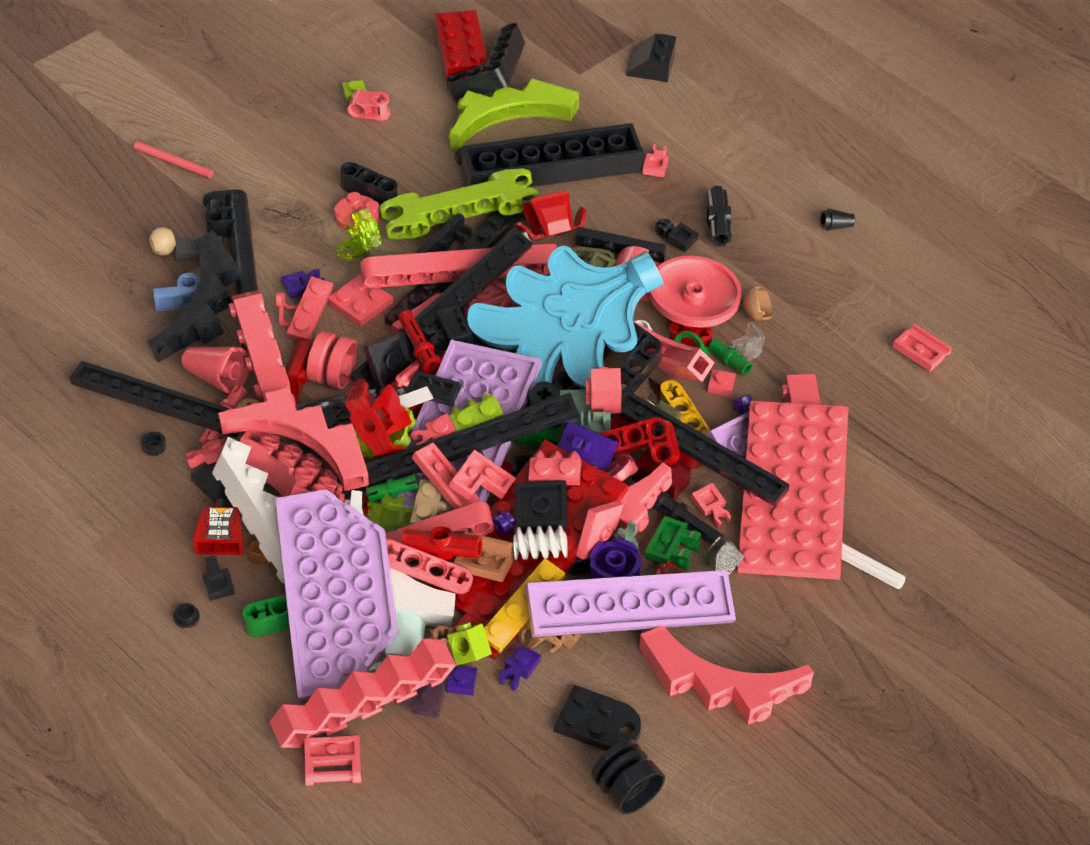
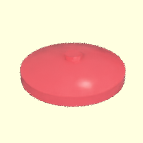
[649,256,742,327]

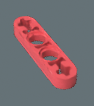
[387,539,473,594]

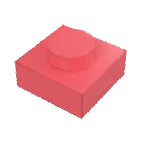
[708,369,736,397]

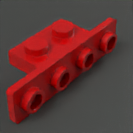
[285,338,315,404]

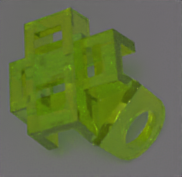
[336,208,383,260]
[363,494,412,533]

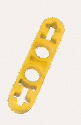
[660,380,711,435]

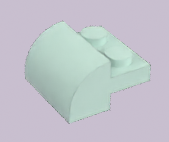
[370,610,425,670]

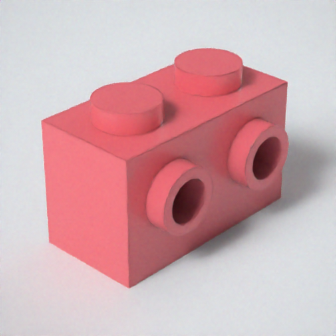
[586,367,621,414]

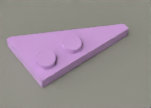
[705,411,750,457]

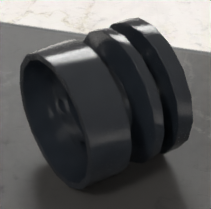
[591,739,665,814]

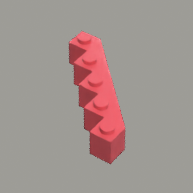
[228,290,298,411]
[269,639,456,748]

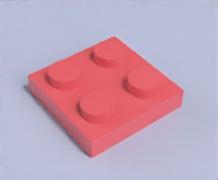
[327,274,393,328]

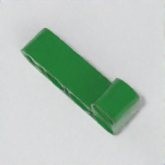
[242,594,290,637]

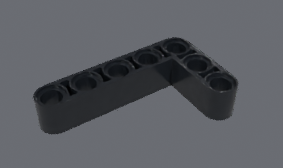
[446,23,525,101]
[610,323,662,420]

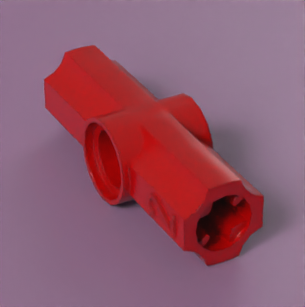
[401,526,483,560]

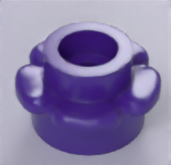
[732,394,755,413]
[492,511,516,535]

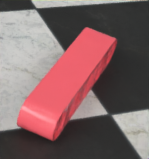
[386,502,494,563]

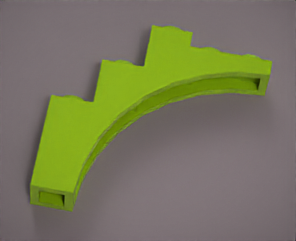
[448,79,579,151]

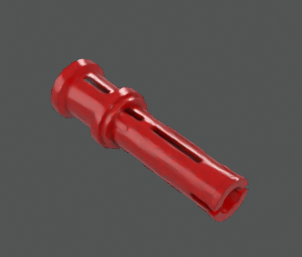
[398,310,442,374]

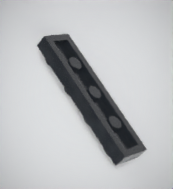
[575,227,666,263]

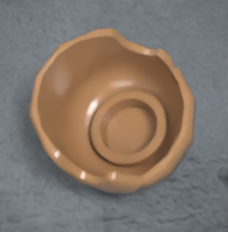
[743,286,773,321]

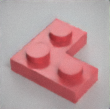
[449,450,516,500]

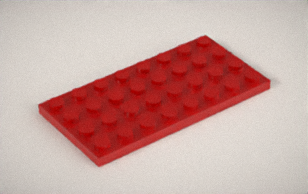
[429,440,629,643]

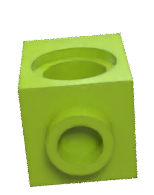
[447,622,492,666]

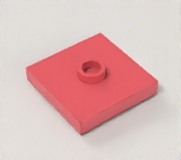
[576,501,623,560]

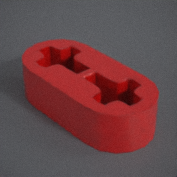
[669,322,713,348]

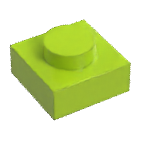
[342,80,366,103]

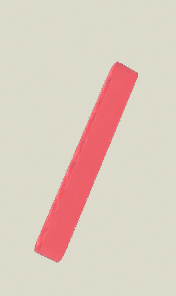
[360,244,558,288]

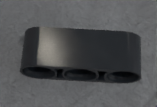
[340,162,398,208]

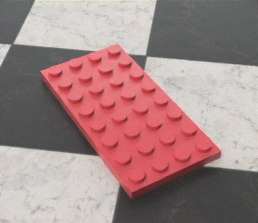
[738,401,848,580]

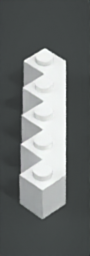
[212,437,285,584]

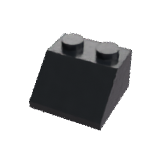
[626,33,677,83]

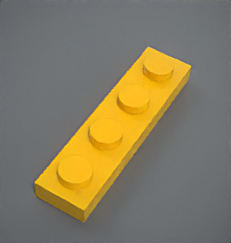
[484,559,565,652]

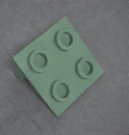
[560,389,611,435]

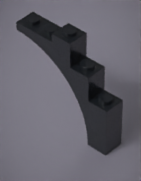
[147,230,242,362]

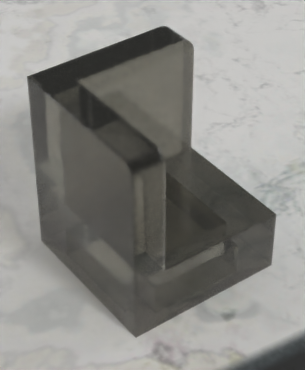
[702,534,745,576]

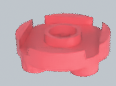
[334,192,379,232]
[600,452,639,481]

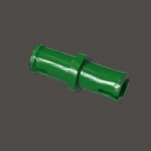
[709,338,753,376]
[366,473,419,503]

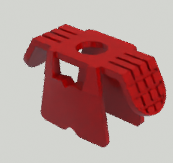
[514,191,586,242]
[345,379,412,456]

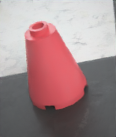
[181,346,249,394]

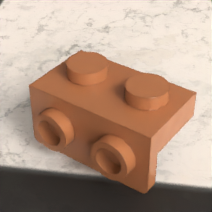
[453,532,513,582]

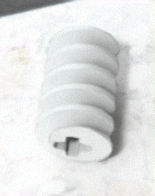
[514,525,568,560]

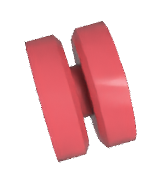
[307,331,358,390]

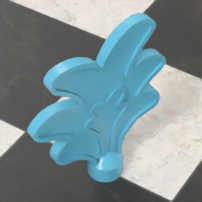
[467,246,664,389]

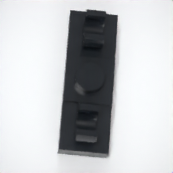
[417,213,472,253]

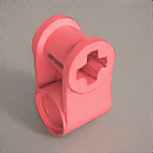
[347,90,390,121]

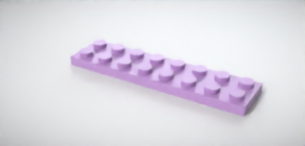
[525,570,736,637]

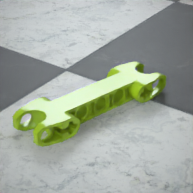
[379,169,539,240]

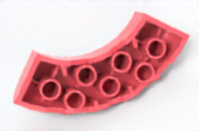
[240,431,345,502]

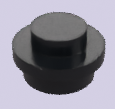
[173,603,200,628]

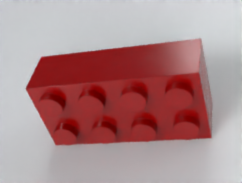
[435,10,488,87]

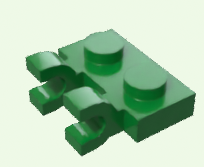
[644,516,701,571]

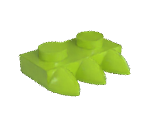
[449,392,504,431]

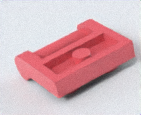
[305,736,361,786]

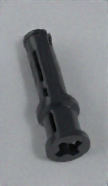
[653,491,725,548]

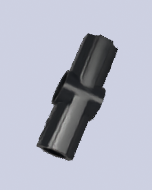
[707,186,731,246]

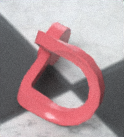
[276,292,298,328]

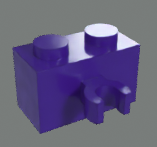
[558,421,619,469]

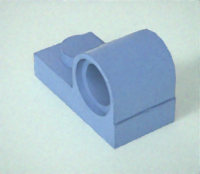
[153,273,199,312]

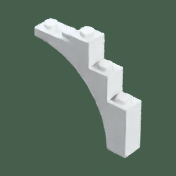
[344,490,455,628]

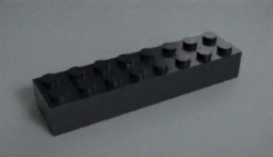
[461,123,644,188]

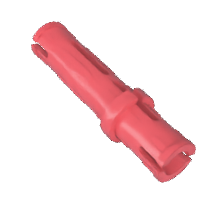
[199,385,247,445]

